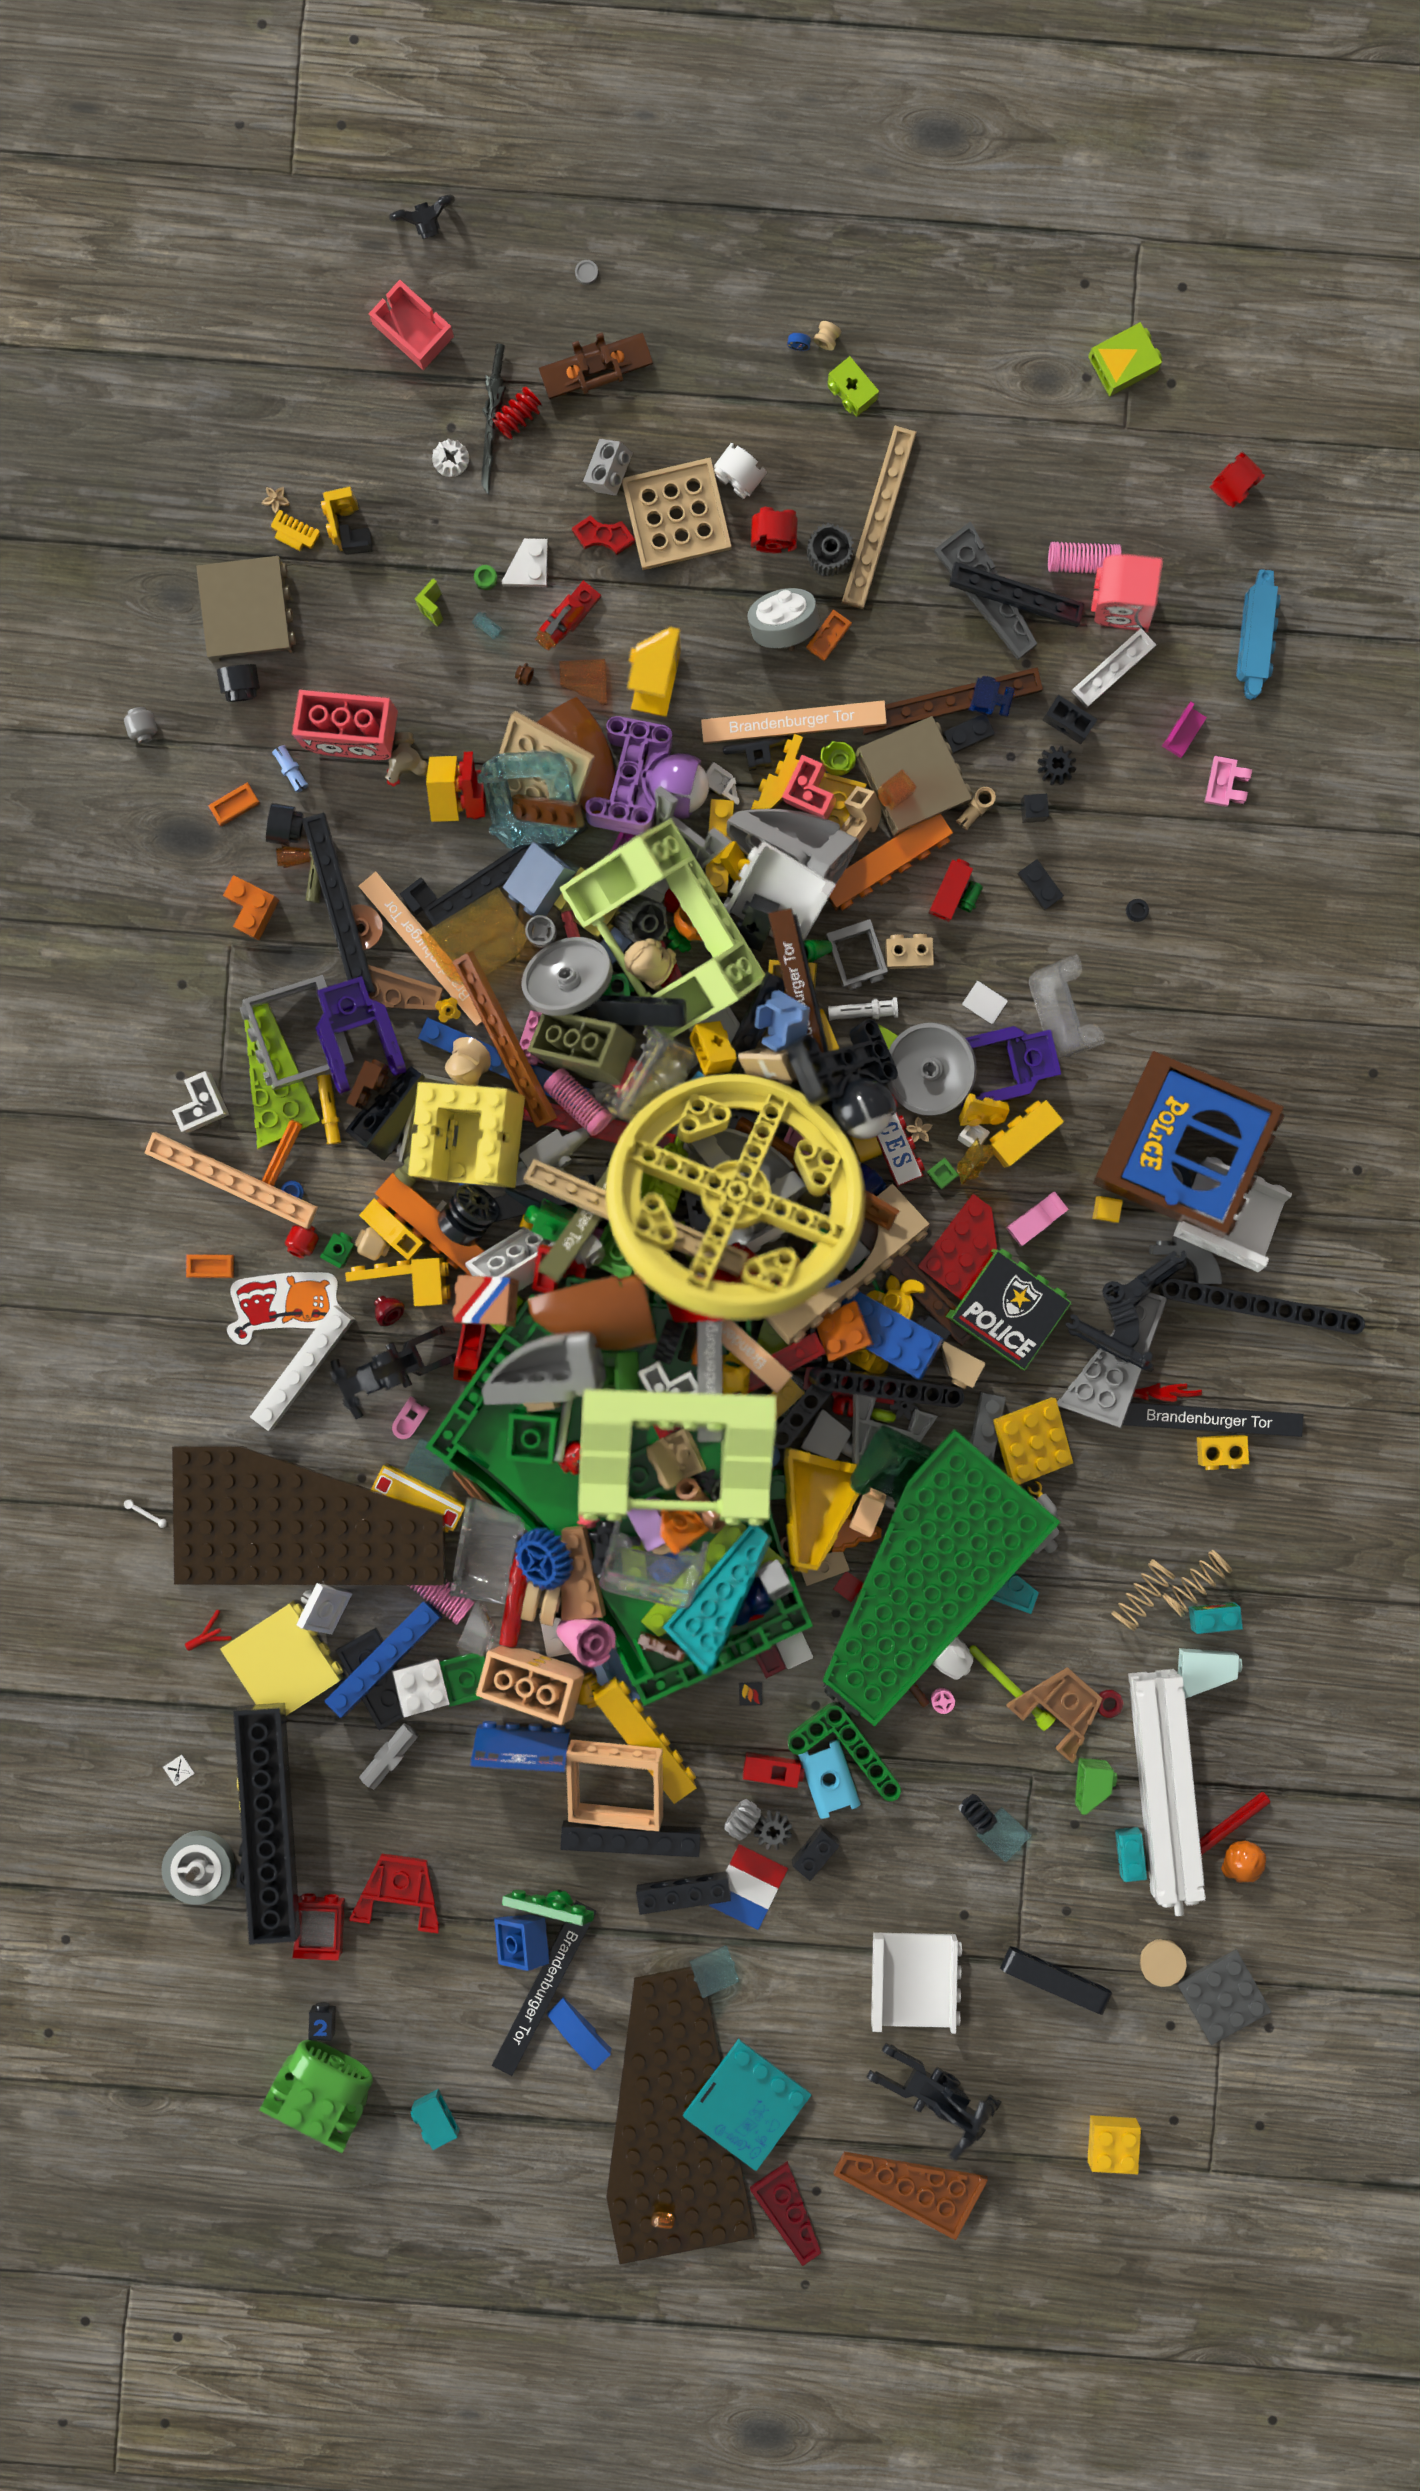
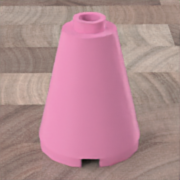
[557,1619,616,1667]

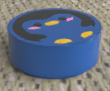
[787,333,811,351]

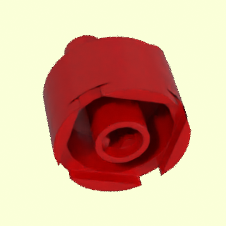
[1209,451,1265,508]
[751,507,798,554]

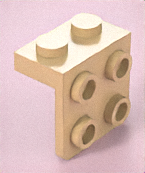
[647,1428,707,1490]

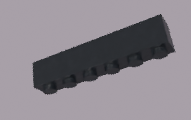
[560,1820,700,1857]

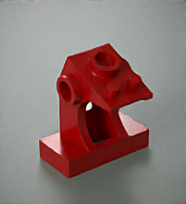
[532,1244,587,1294]

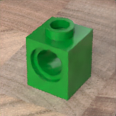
[602,973,635,996]

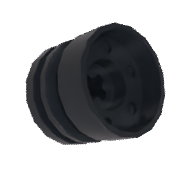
[437,1184,499,1246]

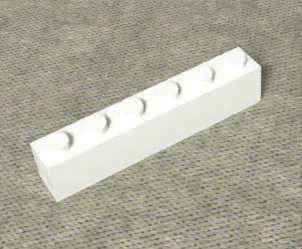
[250,1305,355,1431]

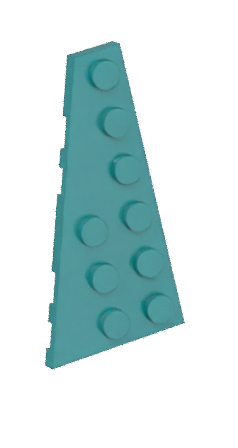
[663,1525,772,1675]

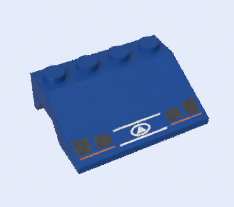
[471,1721,571,1772]

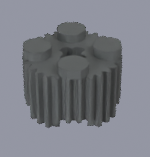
[807,522,854,576]
[615,895,669,942]

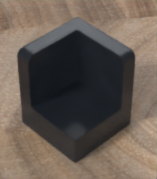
[339,524,373,555]
[400,877,437,915]

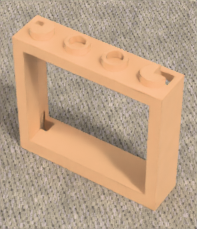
[566,1739,663,1831]

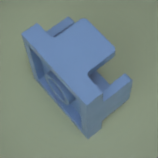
[755,990,810,1052]

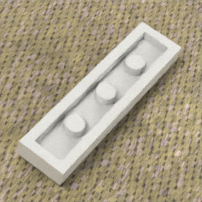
[1071,628,1156,708]

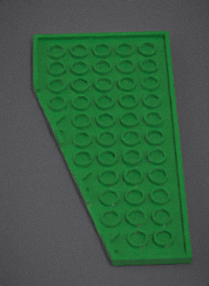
[822,1429,1060,1727]

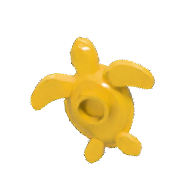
[866,1275,925,1320]

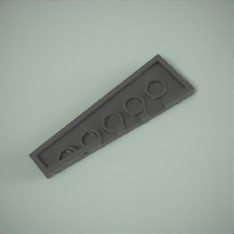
[934,522,1037,660]

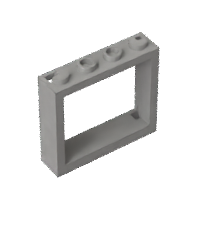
[240,975,354,1090]

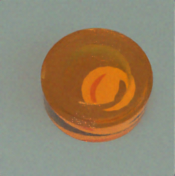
[651,2212,675,2229]

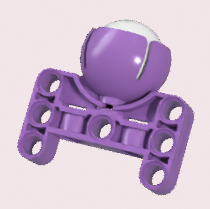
[586,716,709,836]

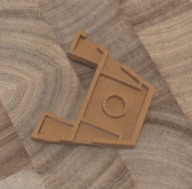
[1006,1667,1103,1764]

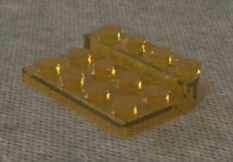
[420,887,527,985]

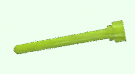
[969,1645,1056,1731]

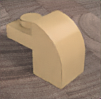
[840,786,881,842]

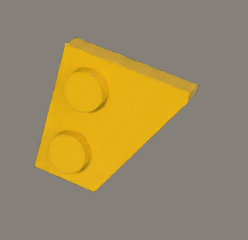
[959,1094,1010,1126]

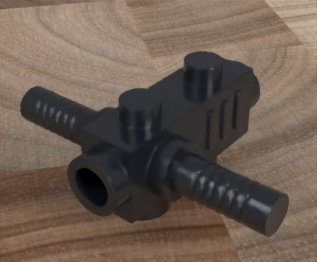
[588,1521,641,1579]

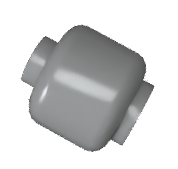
[124,707,158,743]

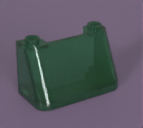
[850,1425,934,1509]

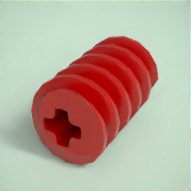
[492,387,542,440]

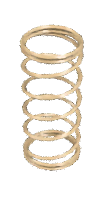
[1162,1550,1233,1617]
[1111,1559,1176,1631]

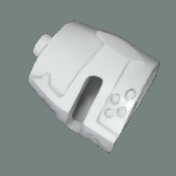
[932,1636,973,1680]

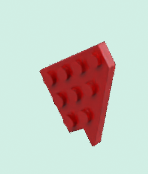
[917,1194,997,1301]

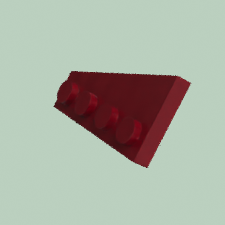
[750,2161,821,2266]

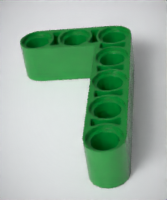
[787,1702,901,1801]

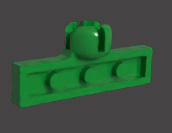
[502,1890,594,1926]

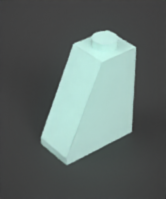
[1178,1648,1242,1699]

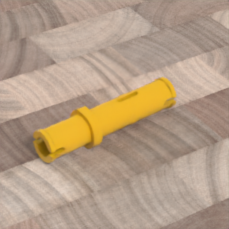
[316,1074,342,1145]

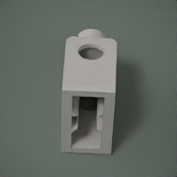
[800,1408,853,1461]

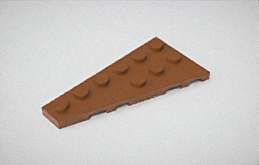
[833,2151,988,2240]

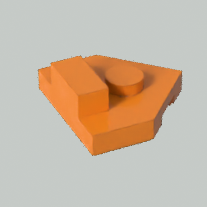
[660,1510,709,1555]

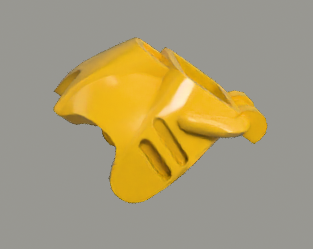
[722,1352,751,1395]

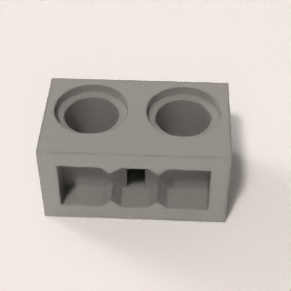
[583,439,633,495]

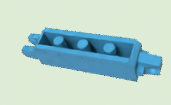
[1236,570,1280,700]

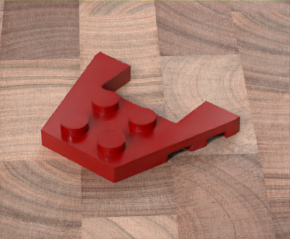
[349,1853,440,1934]

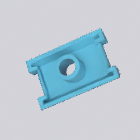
[798,1739,861,1819]

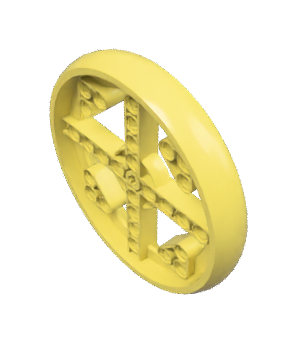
[606,1074,865,1319]

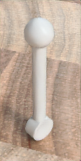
[124,1500,167,1528]

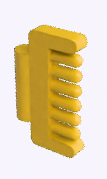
[271,510,320,551]

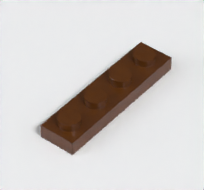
[510,794,584,829]

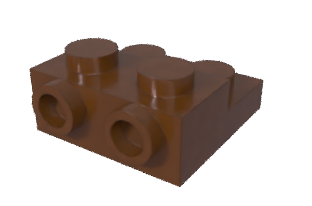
[346,1059,390,1109]

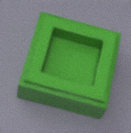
[927,1158,959,1190]

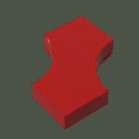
[572,515,635,555]

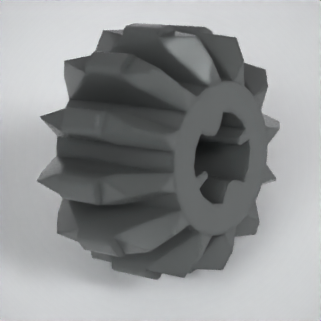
[754,1810,792,1850]

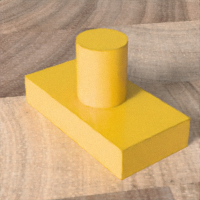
[720,841,750,882]

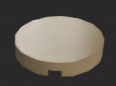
[1140,1939,1187,1987]

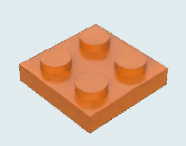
[816,1301,874,1363]

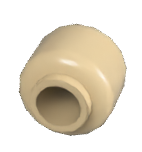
[354,1227,390,1261]

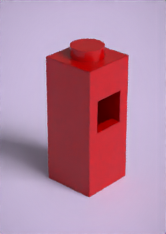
[928,859,973,922]
[742,1752,804,1788]

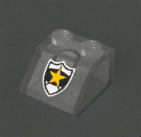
[457,1597,497,1657]

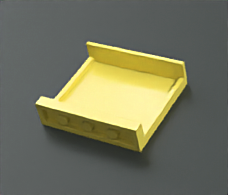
[220,1600,343,1716]

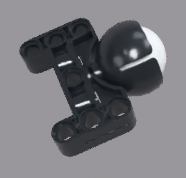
[787,1019,898,1139]

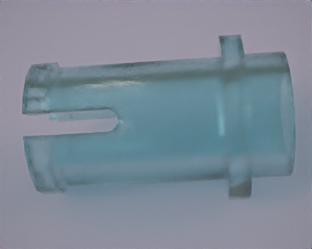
[472,611,502,640]

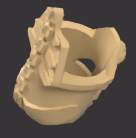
[624,938,677,992]

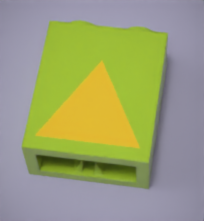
[1088,322,1162,397]

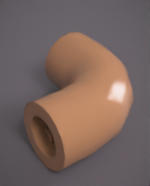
[676,1478,726,1534]

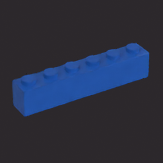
[324,1601,443,1718]

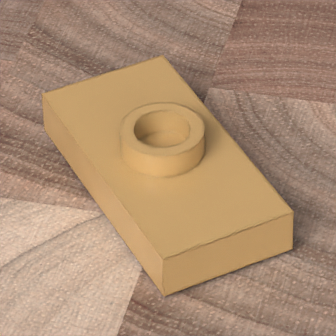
[802,1551,850,1586]

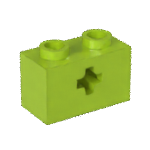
[827,356,879,417]

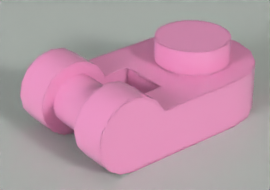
[392,1397,430,1439]

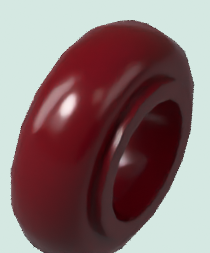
[1097,1690,1123,1718]

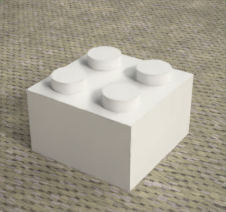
[391,1658,449,1717]

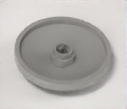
[522,937,613,1016]
[888,1023,977,1115]

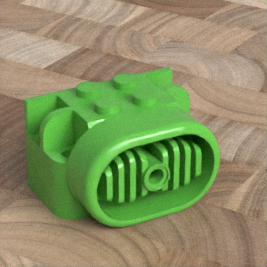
[259,2040,373,2153]

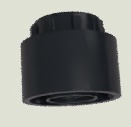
[217,664,260,702]
[266,803,304,846]

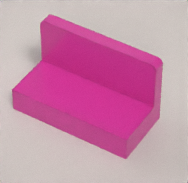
[1162,702,1207,758]

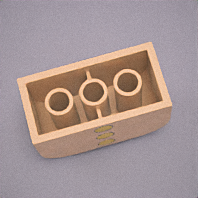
[476,1645,585,1725]

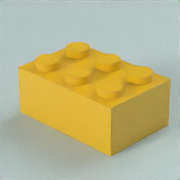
[987,1100,1064,1168]

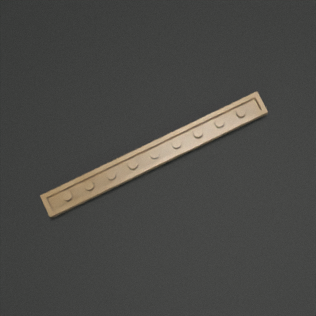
[523,1159,748,1277]

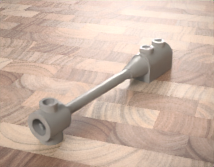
[519,1056,688,1169]

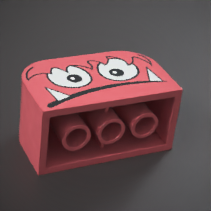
[1091,555,1162,632]
[292,690,398,760]

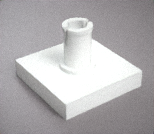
[296,1583,352,1634]

